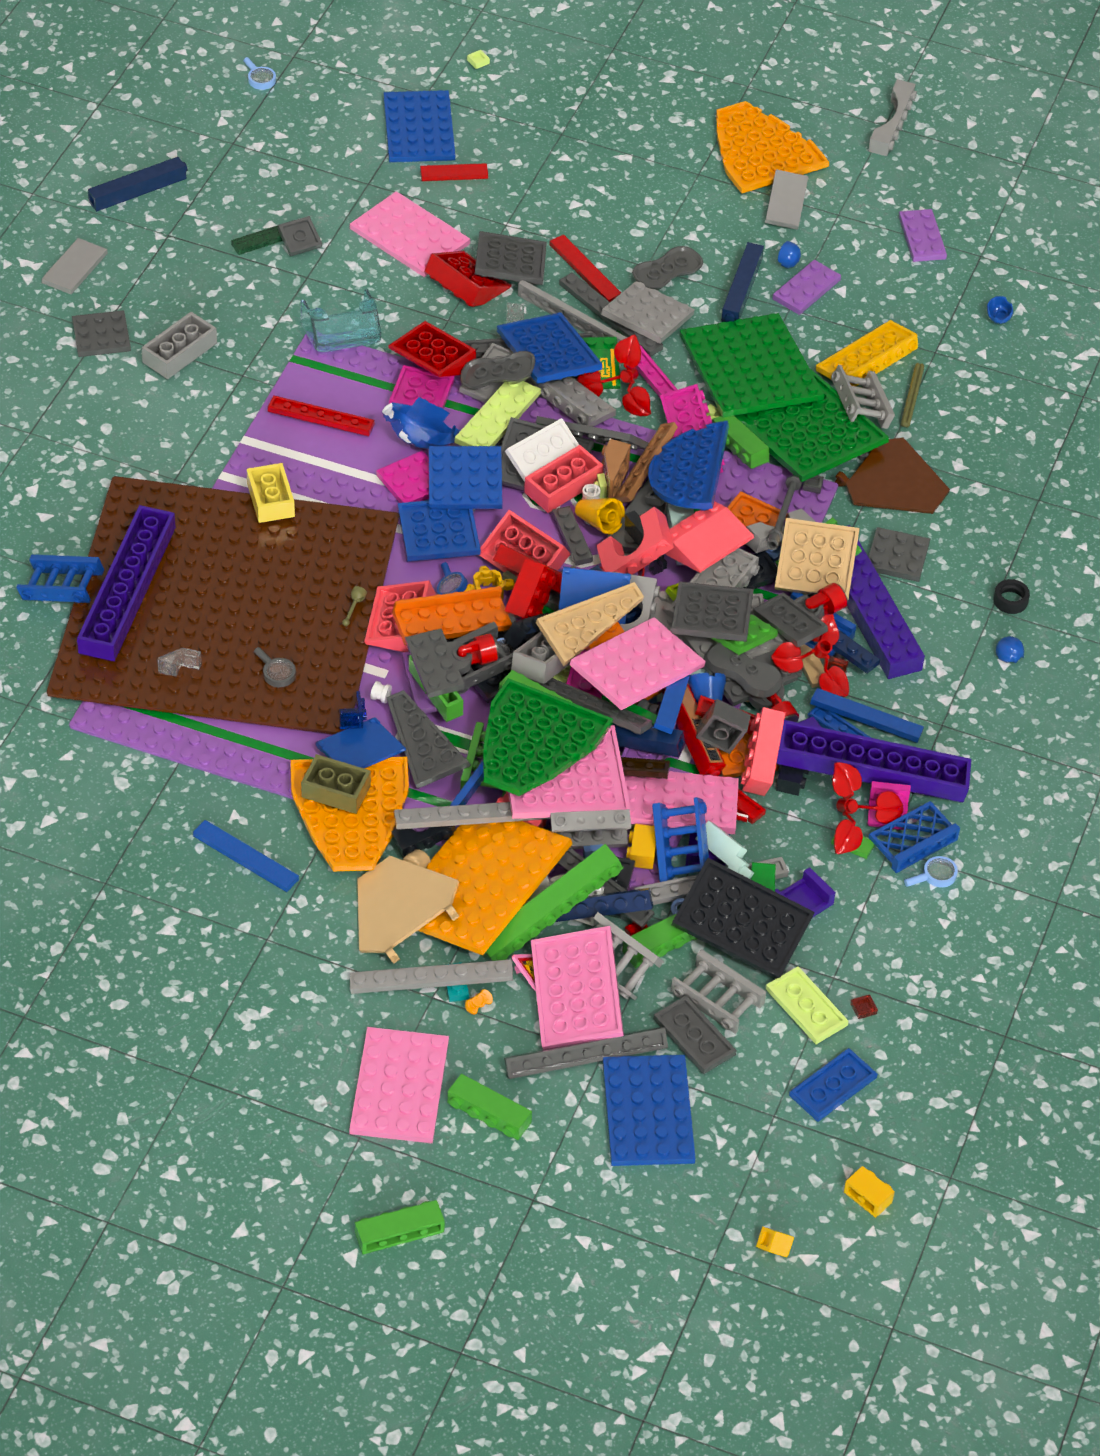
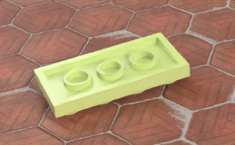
[766,967,849,1044]

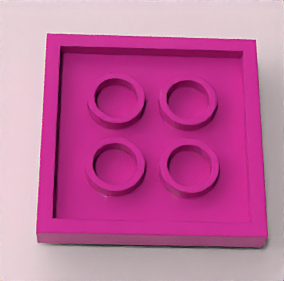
[389,365,455,409]
[376,450,429,503]

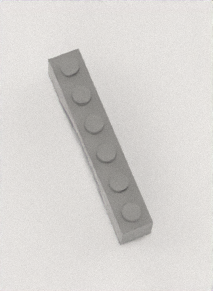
[868,79,917,156]

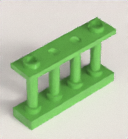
[460,722,506,797]

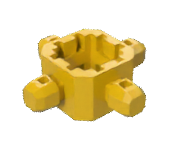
[465,565,515,600]

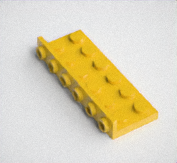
[816,320,918,387]

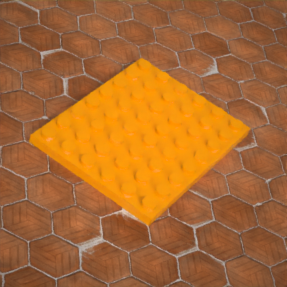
[418,821,573,955]

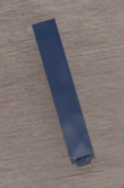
[88,157,188,212]
[721,242,764,322]
[612,723,685,758]

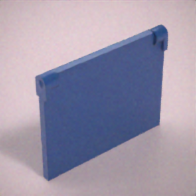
[558,566,631,624]
[315,717,406,769]

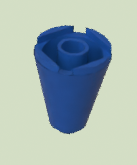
[688,673,726,704]

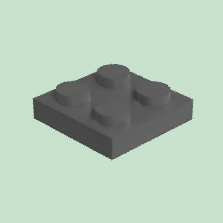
[277,216,322,256]

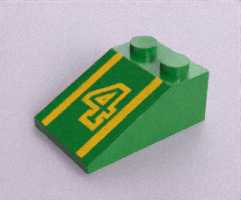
[582,337,621,389]

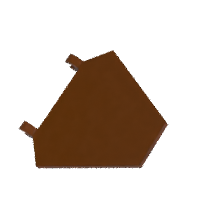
[835,437,950,514]

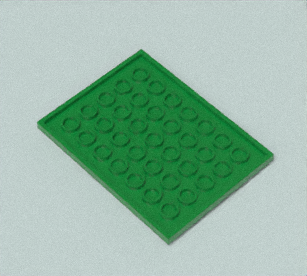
[680,313,824,418]
[735,369,889,482]

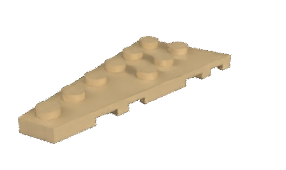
[536,582,644,666]

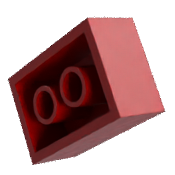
[504,558,557,620]

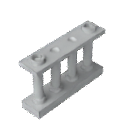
[831,364,895,429]
[548,809,631,849]
[593,912,664,1000]
[671,949,766,1034]

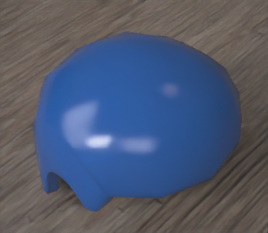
[778,241,801,268]
[987,296,1013,324]
[996,636,1024,663]

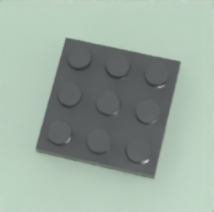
[72,310,131,357]
[869,527,930,582]

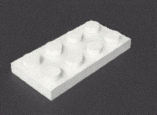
[505,418,579,481]

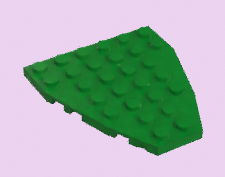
[483,678,613,796]

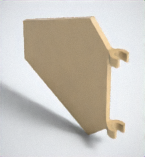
[357,856,460,964]

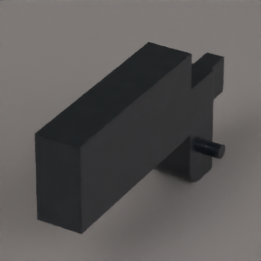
[625,510,667,575]

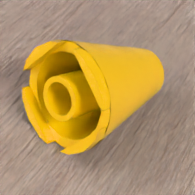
[575,498,625,534]

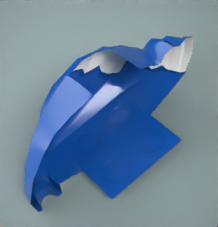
[382,397,461,449]

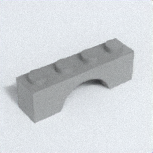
[746,508,815,553]

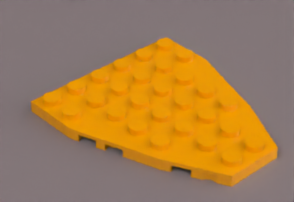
[716,101,829,194]
[291,757,409,872]

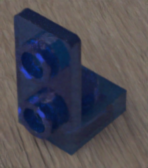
[339,691,367,729]

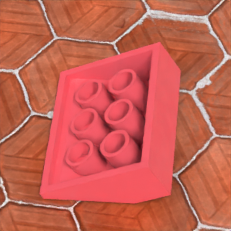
[665,501,754,573]
[479,510,570,577]
[364,580,436,652]

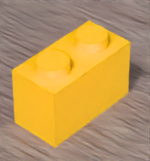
[626,824,656,869]
[844,1166,895,1218]

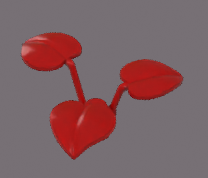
[576,335,651,416]
[771,614,849,697]
[832,762,904,854]

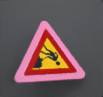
[512,954,536,992]

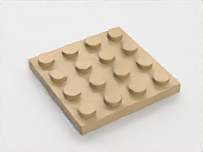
[775,518,860,600]

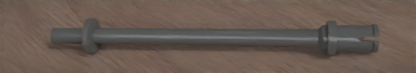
[766,475,802,550]

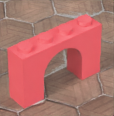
[596,507,674,575]

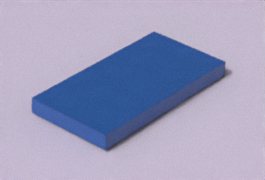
[789,1048,878,1122]

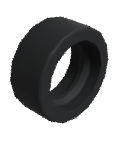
[993,579,1030,614]

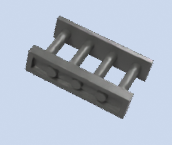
[452,622,513,694]

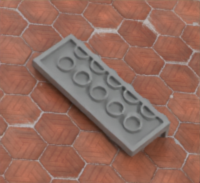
[524,376,616,427]
[667,548,760,617]

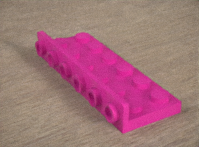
[660,384,725,473]

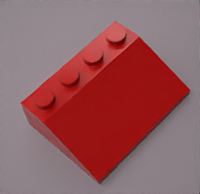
[424,251,511,307]
[388,321,476,377]

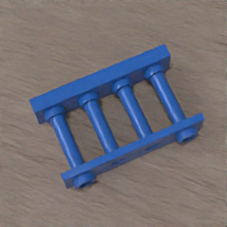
[17,554,104,603]
[652,797,709,882]

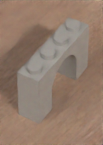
[615,572,660,632]

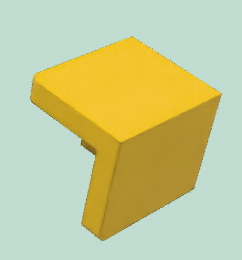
[756,1226,794,1257]

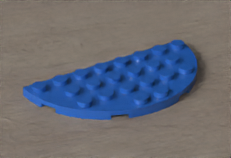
[648,421,729,510]

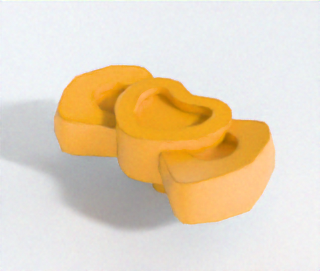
[465,989,493,1015]

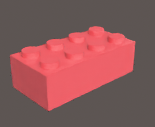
[524,445,604,513]
[740,707,786,796]

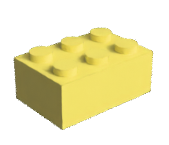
[247,463,295,523]

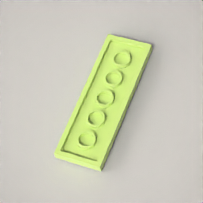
[454,381,541,446]

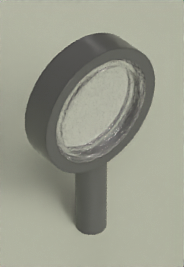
[254,647,296,687]

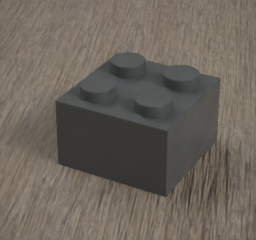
[696,699,751,754]

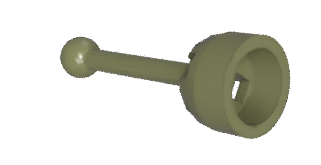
[342,586,367,626]

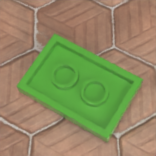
[711,615,778,655]

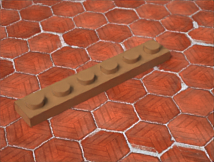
[614,422,678,503]

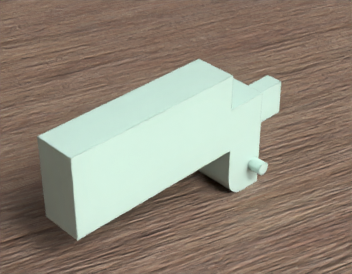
[695,820,754,879]

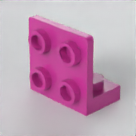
[867,781,911,830]

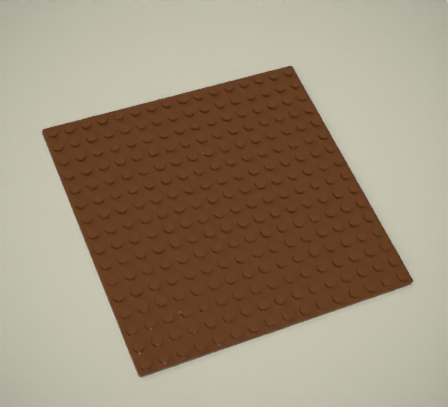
[47,476,399,734]

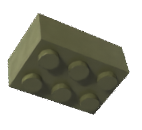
[301,754,371,814]

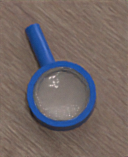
[437,562,468,595]

